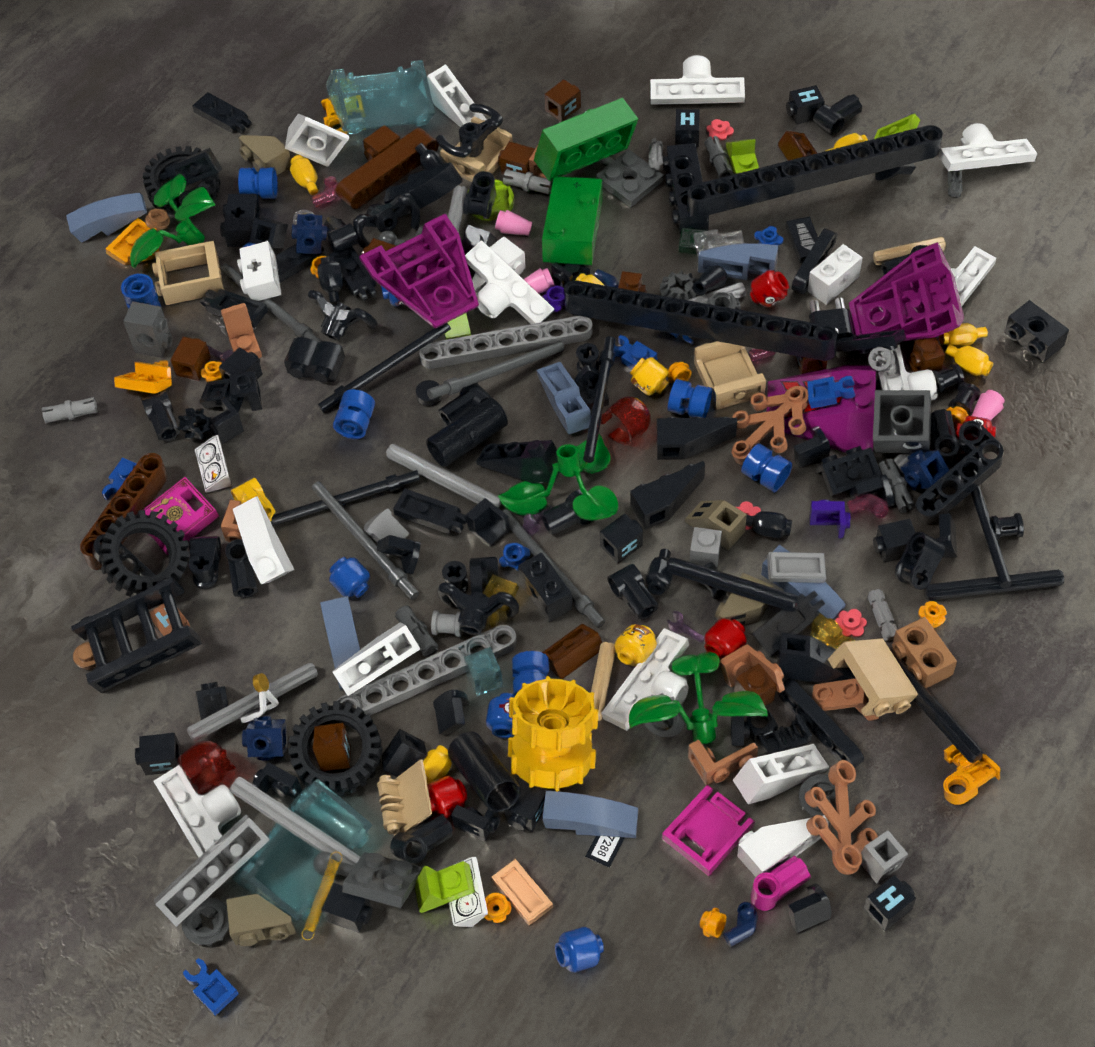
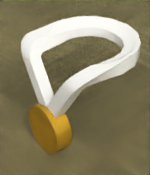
[240,673,279,723]

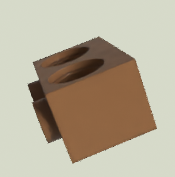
[892,617,957,688]

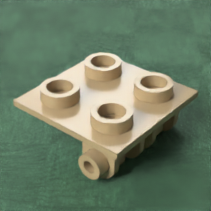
[377,759,432,836]

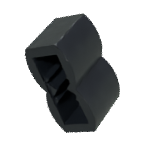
[284,337,345,382]

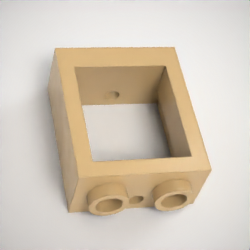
[152,241,224,305]

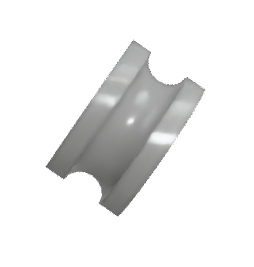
[868,347,895,371]

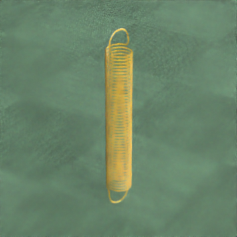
[302,852,342,940]

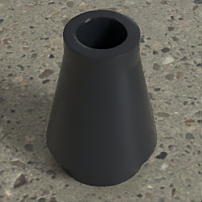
[693,265,727,296]

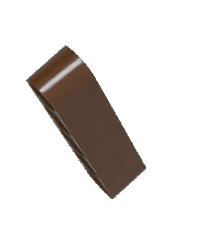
[335,128,439,209]
[80,453,168,570]

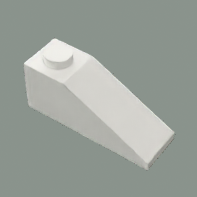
[422,64,487,127]
[233,496,294,584]
[332,622,420,696]
[733,744,829,804]
[737,815,832,877]

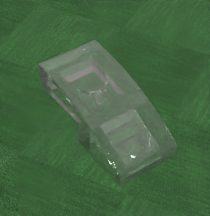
[693,229,745,257]

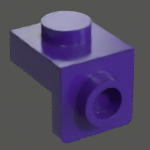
[809,500,851,538]

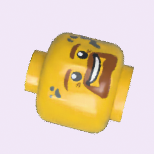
[630,357,669,396]
[614,624,657,667]

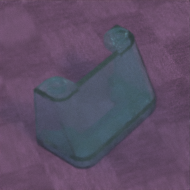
[326,60,435,134]
[232,779,373,922]

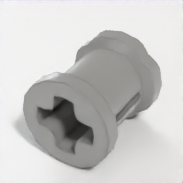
[431,610,462,637]

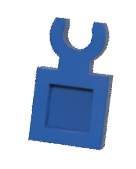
[614,335,657,369]
[807,376,856,409]
[102,458,137,500]
[183,958,239,1016]

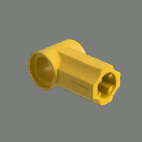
[231,478,276,521]

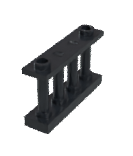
[71,578,202,693]

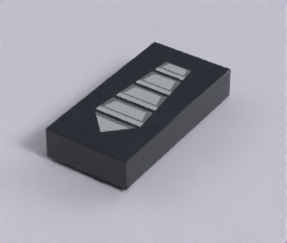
[786,217,818,263]

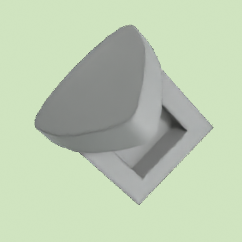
[364,508,409,543]

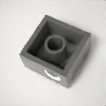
[873,390,931,453]

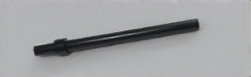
[318,323,451,413]
[583,336,615,463]
[959,453,1012,588]
[270,470,420,526]

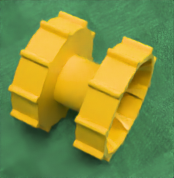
[508,676,599,792]

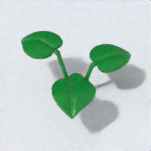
[130,174,215,269]
[498,434,618,520]
[629,652,768,744]

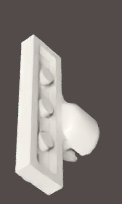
[650,55,745,105]
[938,123,1037,171]
[465,240,554,324]
[951,246,997,306]
[876,345,938,400]
[601,628,689,731]
[154,765,241,857]

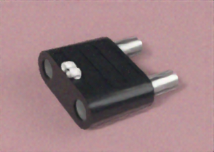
[809,297,854,340]

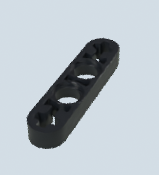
[777,678,864,768]

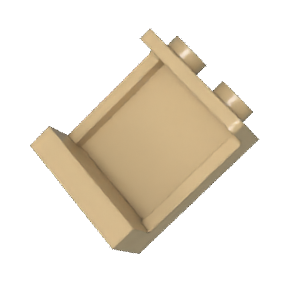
[440,116,513,182]
[694,341,766,410]
[828,639,918,716]

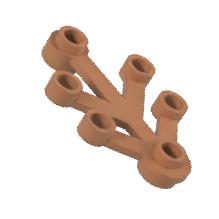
[732,386,809,465]
[805,760,878,875]

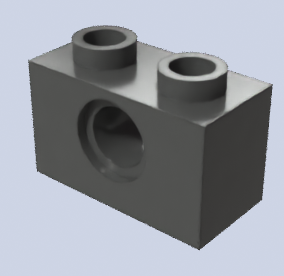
[123,301,173,358]

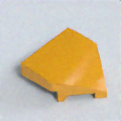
[105,218,159,265]
[114,360,172,394]

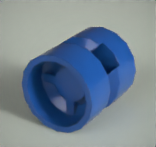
[238,167,278,199]
[121,274,161,310]
[668,379,713,418]
[333,389,375,439]
[741,444,792,492]
[512,651,549,695]

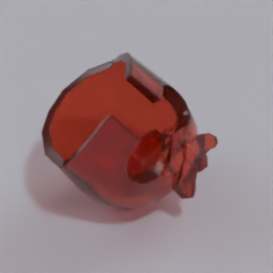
[601,396,651,444]
[178,740,236,795]

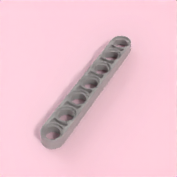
[419,316,593,369]
[337,625,517,716]

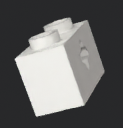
[237,241,281,301]
[807,244,863,305]

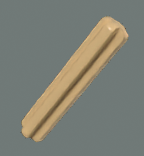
[873,237,946,266]
[591,642,615,721]

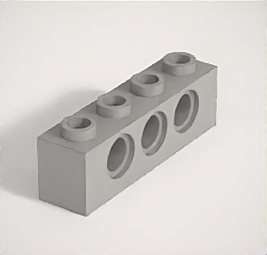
[154,814,270,927]

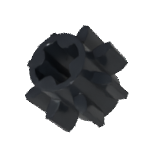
[177,408,211,439]

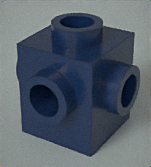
[292,214,327,254]
[900,450,949,490]
[242,716,288,760]

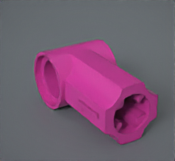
[751,855,811,911]

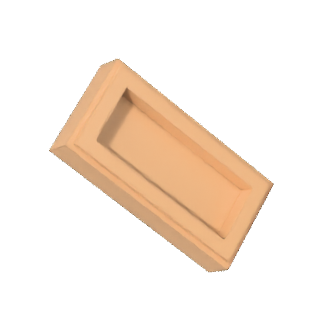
[491,859,553,926]

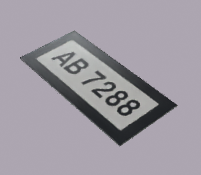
[585,836,625,868]

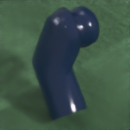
[594,269,619,288]
[723,902,758,947]

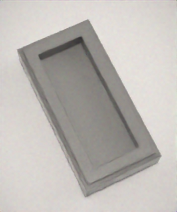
[767,552,827,583]

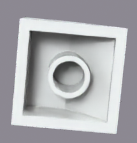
[285,114,349,167]

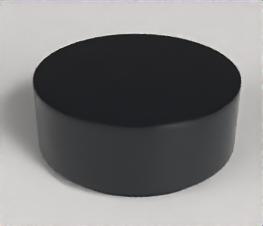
[416,380,442,406]

